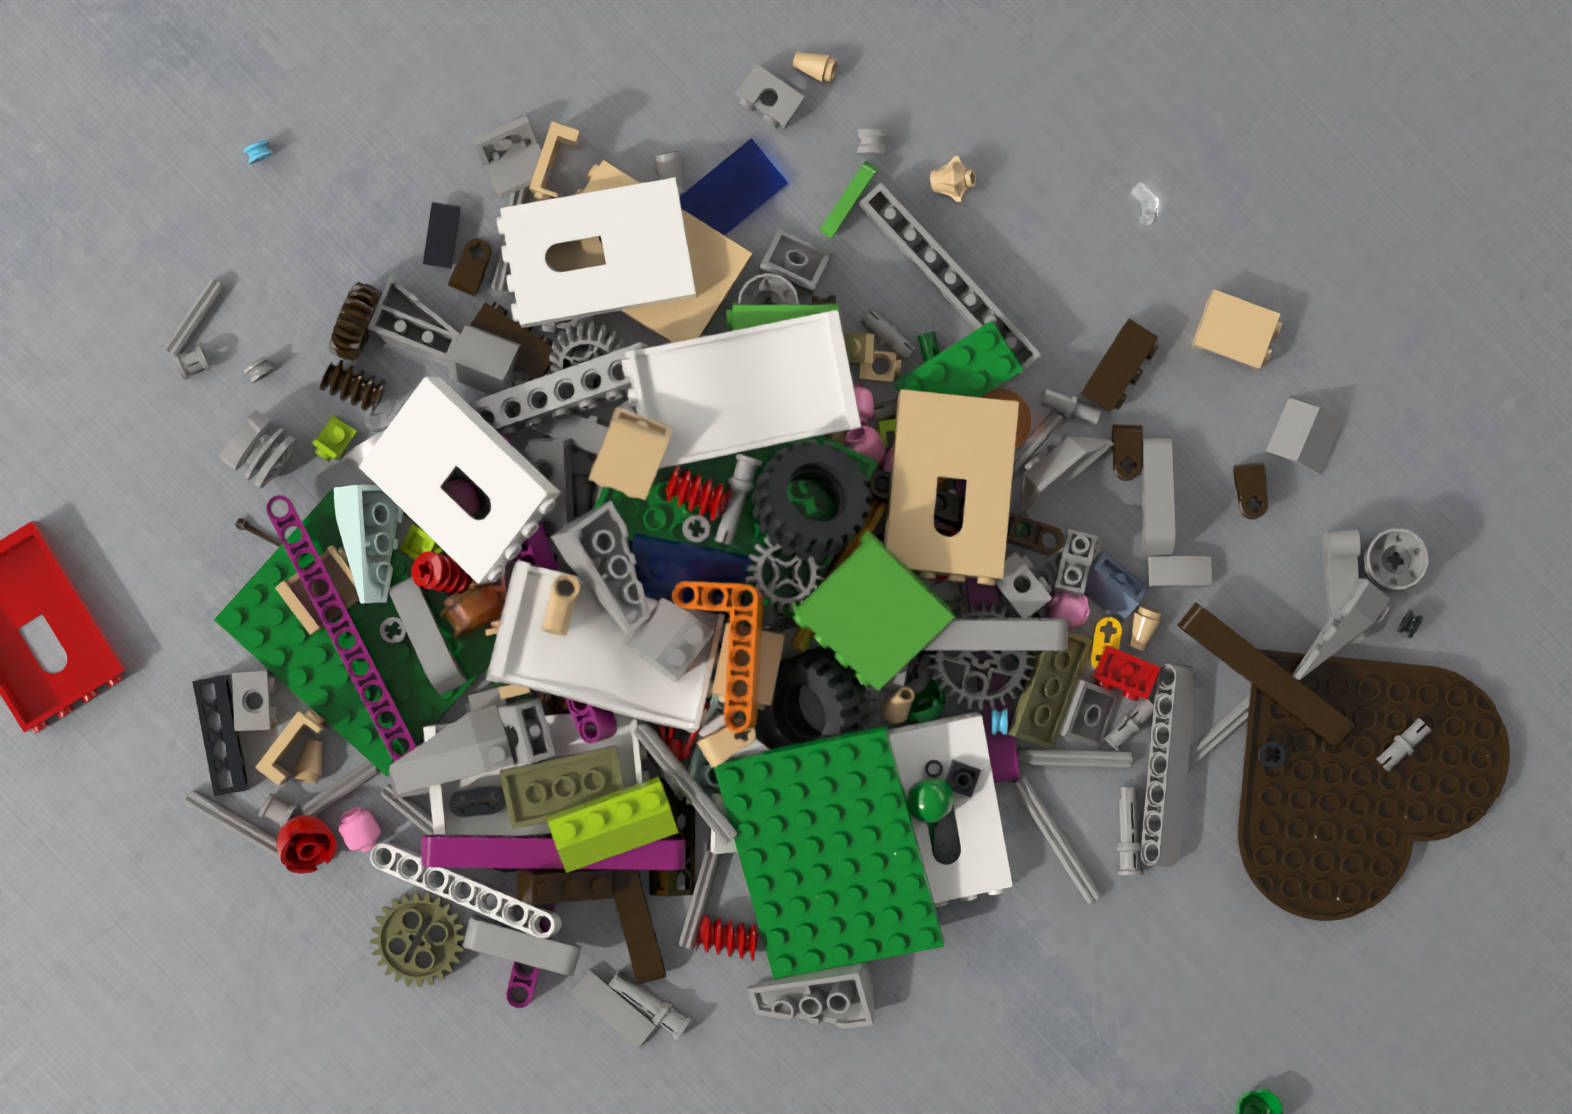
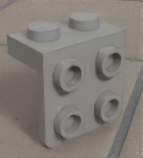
[472,115,551,197]

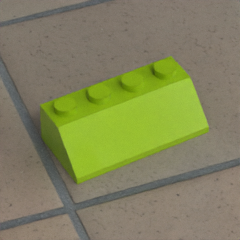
[547,776,678,873]

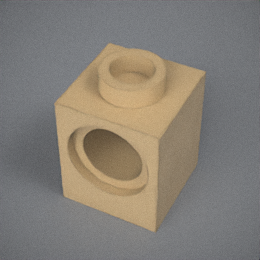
[858,351,902,384]

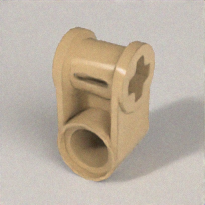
[696,719,756,768]

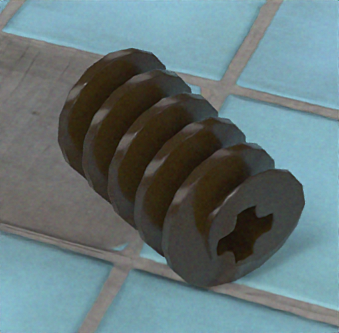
[319,359,386,414]

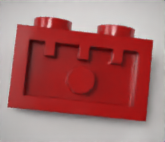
[1090,644,1161,702]

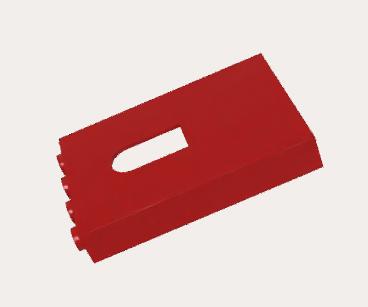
[0,521,129,734]

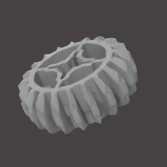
[549,321,626,394]
[745,537,825,613]

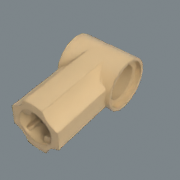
[541,574,580,636]

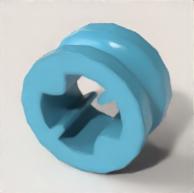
[243,140,273,164]
[991,708,1008,735]

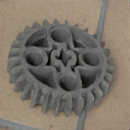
[927,601,1036,710]

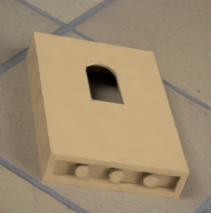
[545,160,753,343]
[884,389,1019,585]

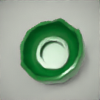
[907,678,946,723]
[906,778,955,823]
[1235,1089,1283,1114]

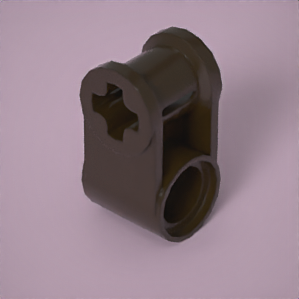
[448,238,492,297]
[1112,424,1143,481]
[1233,462,1268,520]

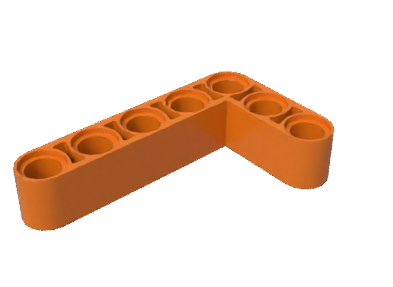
[672,582,764,732]

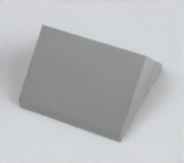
[760,229,832,294]
[448,324,521,395]
[1266,398,1343,474]
[1059,679,1121,749]

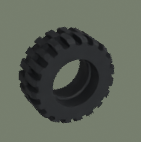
[752,440,872,560]
[756,650,870,749]

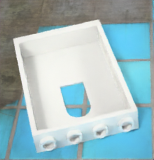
[496,178,697,328]
[359,377,561,584]
[888,711,1013,907]

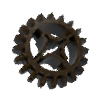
[329,282,382,361]

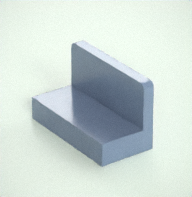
[1084,552,1150,622]

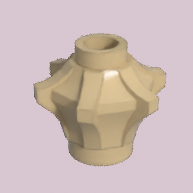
[930,156,976,202]

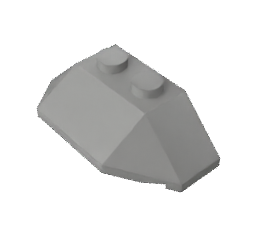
[1019,436,1114,517]

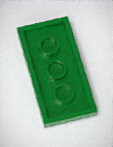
[893,320,1024,398]

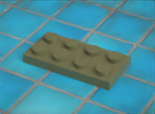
[1007,631,1093,750]
[499,745,625,829]

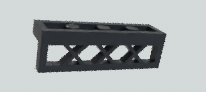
[192,675,249,796]

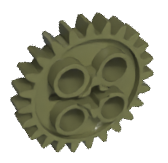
[370,891,465,987]

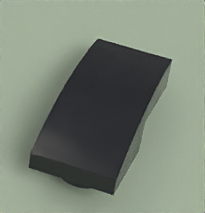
[423,202,461,269]
[925,759,981,798]

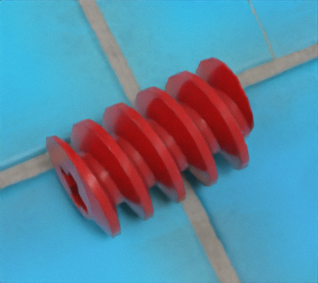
[665,465,732,521]
[412,551,476,597]
[696,915,759,961]

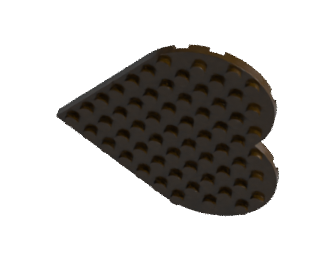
[1237,649,1510,921]

